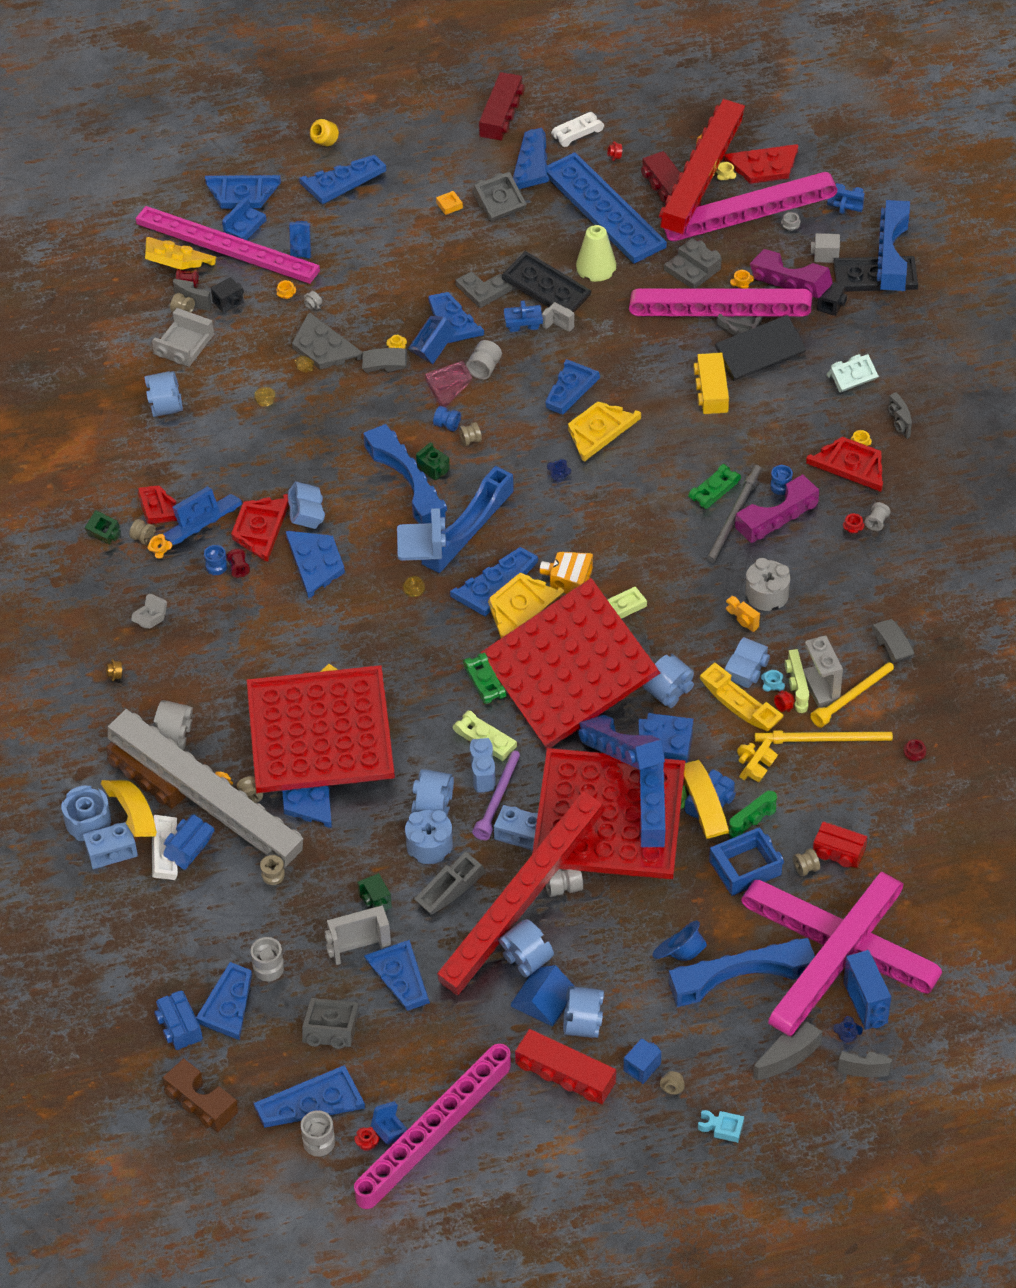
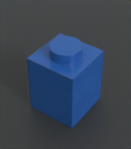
[624,1038,661,1084]

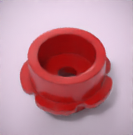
[607,141,622,161]
[843,513,864,533]
[774,690,795,712]
[354,1127,379,1151]

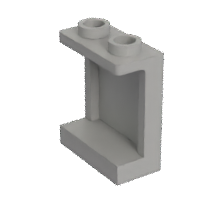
[152,308,214,367]
[803,635,843,708]
[324,905,391,965]

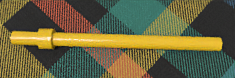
[755,730,893,744]

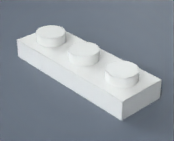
[152,815,178,880]

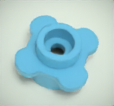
[761,670,785,692]

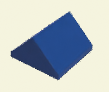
[408,316,456,364]
[511,965,574,1027]

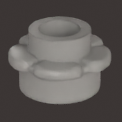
[781,212,801,231]
[304,291,322,310]

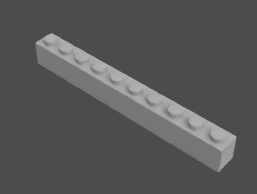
[108,709,303,868]

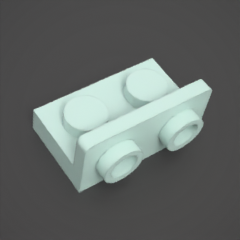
[827,354,878,392]

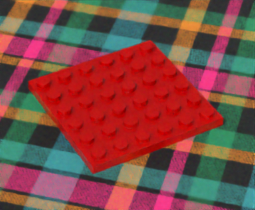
[480,578,660,749]
[247,665,395,793]
[532,748,685,880]

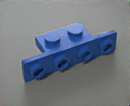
[163,486,243,545]

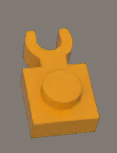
[726,596,760,632]

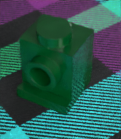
[416,442,450,481]
[85,510,121,545]
[357,873,392,911]

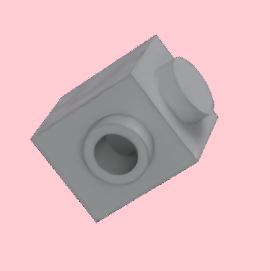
[811,233,840,263]

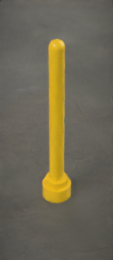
[810,662,894,728]

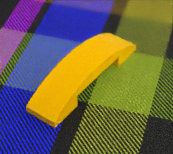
[700,663,784,731]
[683,760,729,839]
[101,780,157,837]

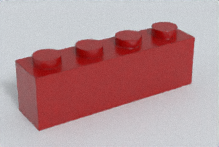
[515,1029,616,1104]

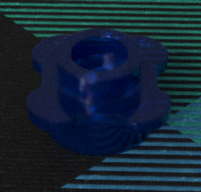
[547,459,571,480]
[833,1016,863,1043]

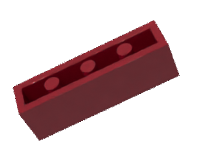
[479,72,525,141]
[641,151,701,207]

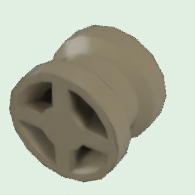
[170,293,195,313]
[459,422,482,446]
[129,519,156,545]
[236,776,263,803]
[793,848,820,877]
[260,855,285,885]

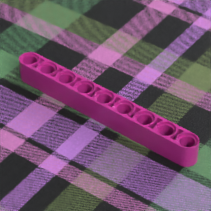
[664,172,838,241]
[629,289,812,316]
[768,872,904,1037]
[741,880,942,993]
[354,1044,511,1209]

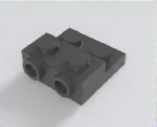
[472,172,527,221]
[664,238,722,289]
[302,998,359,1049]

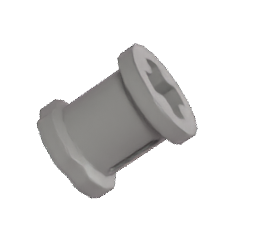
[865,502,891,531]

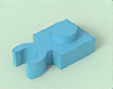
[698,1110,744,1143]

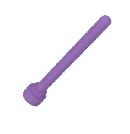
[472,751,520,840]

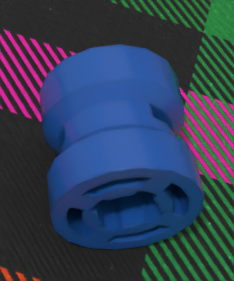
[433,406,461,432]
[770,465,793,495]
[204,545,227,575]

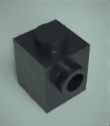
[211,277,244,313]
[817,282,847,316]

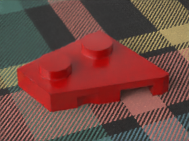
[138,485,177,524]

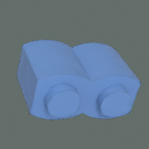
[288,481,325,529]
[725,637,770,688]
[470,738,496,793]

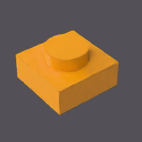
[436,191,463,215]

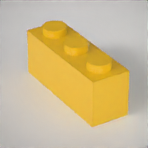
[693,353,729,414]

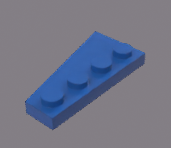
[513,128,549,189]
[299,155,386,205]
[450,547,538,617]
[254,1065,365,1128]

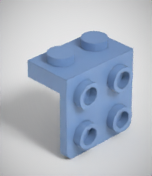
[397,508,446,561]

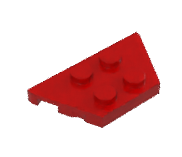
[724,144,799,184]
[806,437,883,492]
[231,494,289,561]

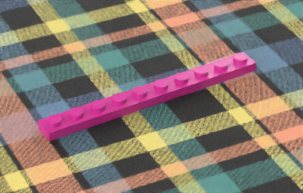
[136,206,320,284]

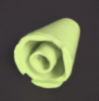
[576,225,616,282]

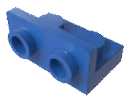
[222,198,267,240]

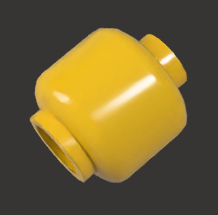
[310,119,339,146]

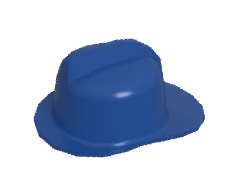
[652,920,707,961]

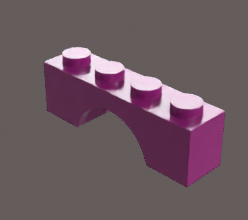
[750,249,833,298]
[735,474,819,543]

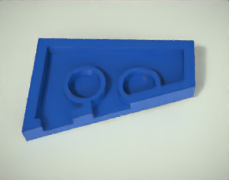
[428,292,484,343]
[545,359,600,415]
[364,940,430,1011]
[196,962,252,1040]

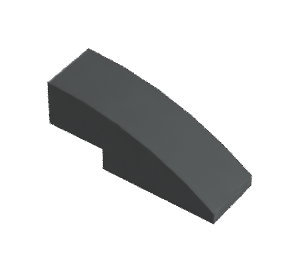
[415,851,486,915]
[753,1021,822,1081]

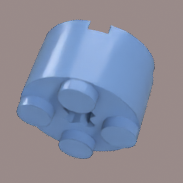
[145,371,183,417]
[643,654,694,708]
[411,769,454,816]
[61,785,111,841]
[405,810,453,864]
[498,919,554,977]
[563,986,604,1038]

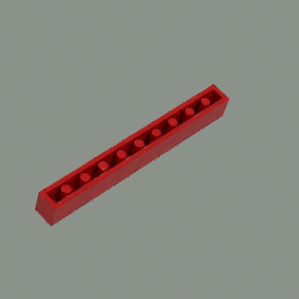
[659,99,745,234]
[437,791,603,996]

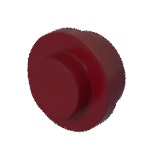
[903,739,927,761]

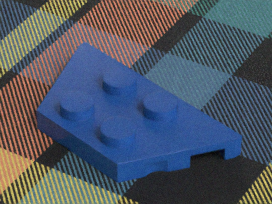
[205,175,281,209]
[286,531,345,598]
[283,786,332,828]

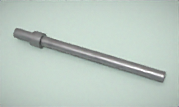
[707,465,762,563]

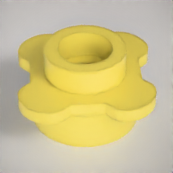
[716,162,736,180]

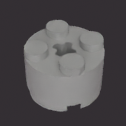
[745,558,790,611]
[154,700,193,750]

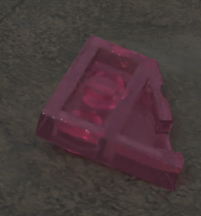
[425,360,472,407]

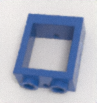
[709,827,784,896]
[843,950,891,1030]

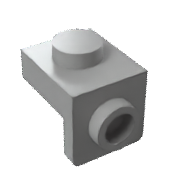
[542,302,574,332]
[131,594,167,629]

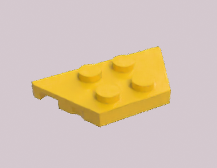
[145,237,216,270]
[568,402,641,462]
[488,573,565,638]

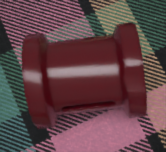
[176,269,199,288]
[226,549,250,578]

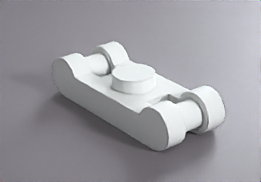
[551,112,604,147]

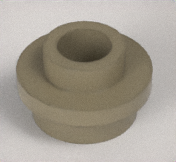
[660,1071,685,1095]

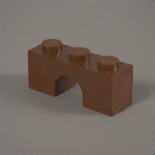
[163,1058,238,1132]

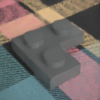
[455,271,512,308]

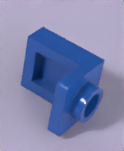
[371,1101,408,1144]

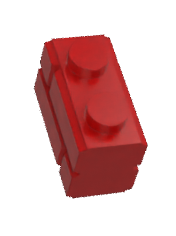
[813,821,868,868]

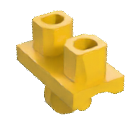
[737,738,778,782]

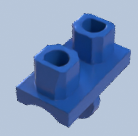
[827,183,865,214]
[289,221,311,258]
[504,301,543,332]

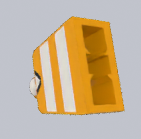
[540,552,593,594]

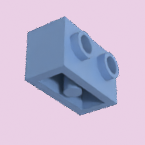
[494,805,538,850]
[83,822,138,869]

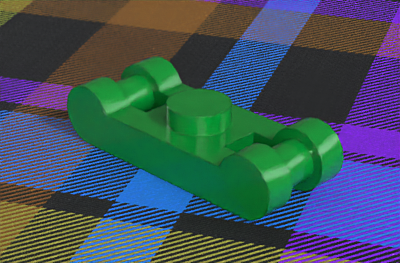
[688,464,741,509]
[463,653,506,704]
[729,791,777,839]

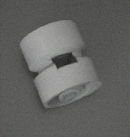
[466,340,502,379]
[545,869,583,897]
[250,937,284,982]
[301,1110,335,1156]

